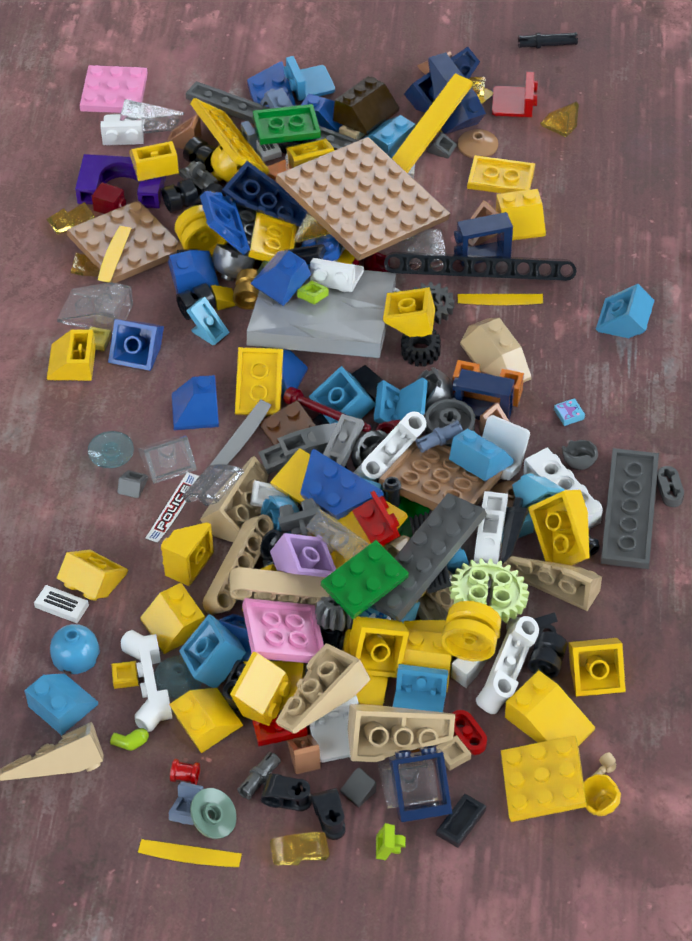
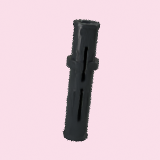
[518,32,578,49]

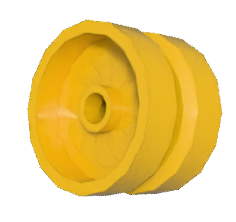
[175,205,227,257]
[441,601,501,662]

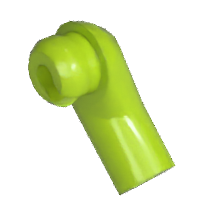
[110,728,149,751]

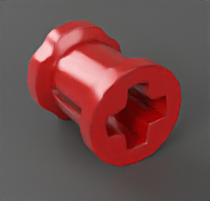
[170,759,200,785]

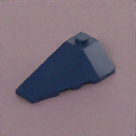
[404,47,480,113]
[428,52,486,134]
[222,161,311,227]

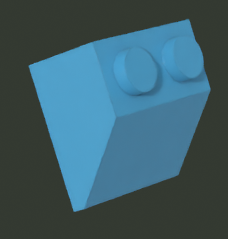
[361,115,416,158]
[596,284,654,338]
[309,366,375,424]
[449,428,514,481]
[179,614,246,688]
[25,673,98,735]

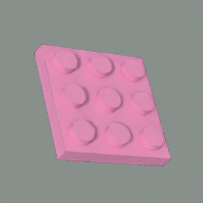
[80,65,148,114]
[242,598,324,663]

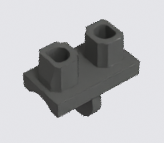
[178,161,218,195]
[278,498,323,536]

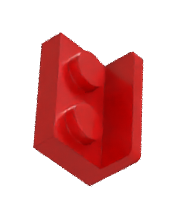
[352,490,400,546]

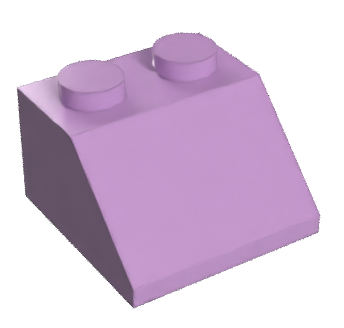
[270,533,336,577]

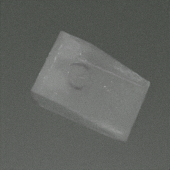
[57,282,133,334]

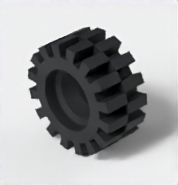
[401,329,441,367]

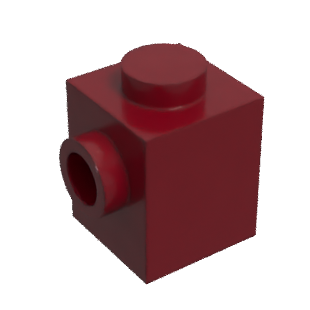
[92,182,126,214]

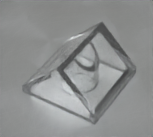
[138,435,197,484]
[378,759,438,809]

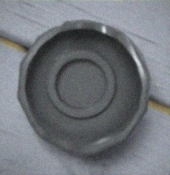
[562,439,598,470]

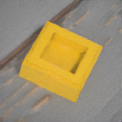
[111,661,139,689]

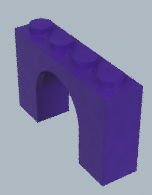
[75,154,166,208]

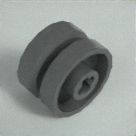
[425,399,475,447]

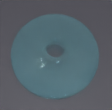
[88,431,134,468]
[154,655,202,698]

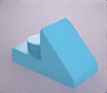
[186,297,230,345]

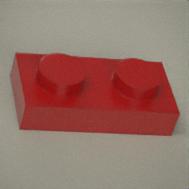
[252,715,308,747]

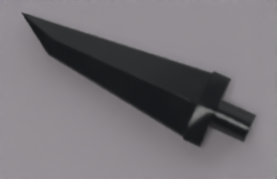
[501,497,528,565]

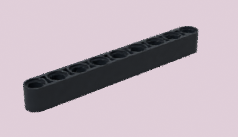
[384,252,577,281]

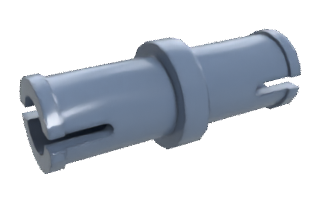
[416,420,463,453]

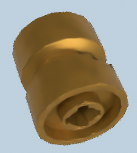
[233,269,260,310]

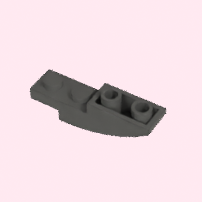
[258,423,337,474]

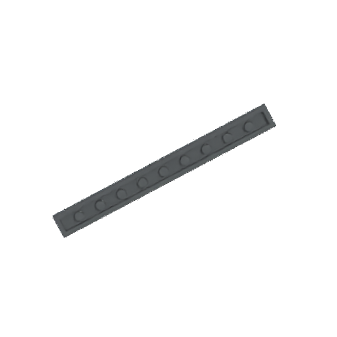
[186,81,359,151]

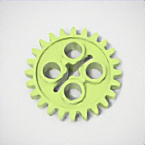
[449,558,529,623]

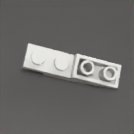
[474,491,508,588]

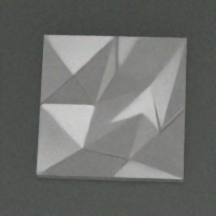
[247,266,396,358]

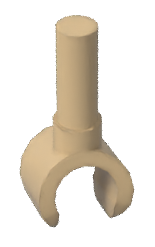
[592,752,616,776]

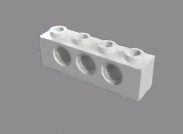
[524,447,603,529]

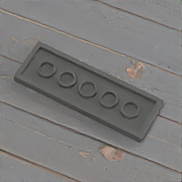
[601,448,659,569]
[371,493,487,622]

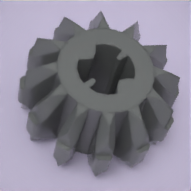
[315,595,354,631]

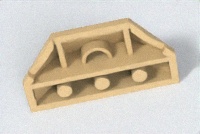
[460,318,531,383]

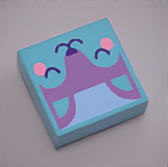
[554,398,585,426]

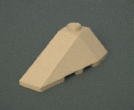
[200,456,268,542]
[502,556,602,611]
[276,643,370,734]
[347,704,455,762]
[0,722,104,781]

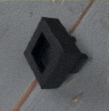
[534,612,558,633]

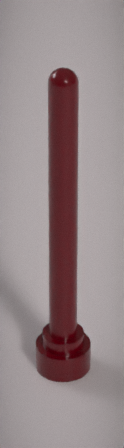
[283,387,371,433]

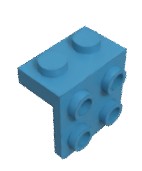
[284,56,335,101]
[374,378,428,424]
[392,664,448,712]

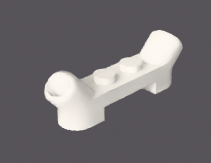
[354,412,426,482]
[476,616,539,714]
[121,630,172,732]

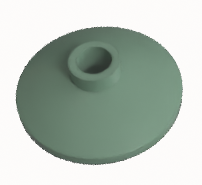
[190,788,236,839]

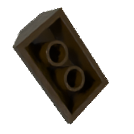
[333,76,400,135]

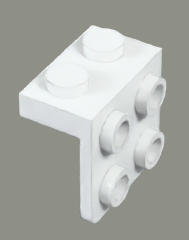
[101,114,145,145]
[310,258,364,292]
[482,415,530,480]
[309,695,359,763]

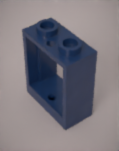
[454,212,513,267]
[452,369,515,420]
[389,746,453,822]

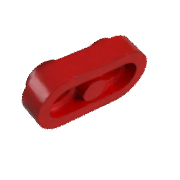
[452,710,487,755]

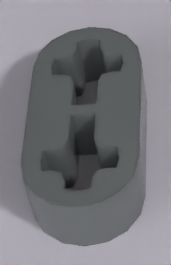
[657,466,684,507]

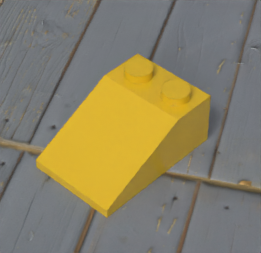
[528,490,589,566]
[505,671,595,746]

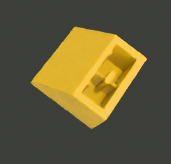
[129,141,179,181]
[47,330,96,381]

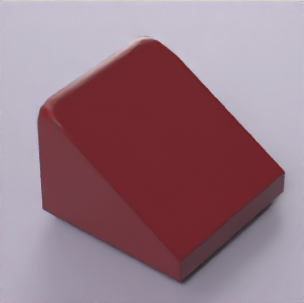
[364,252,390,272]

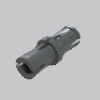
[237,752,281,800]

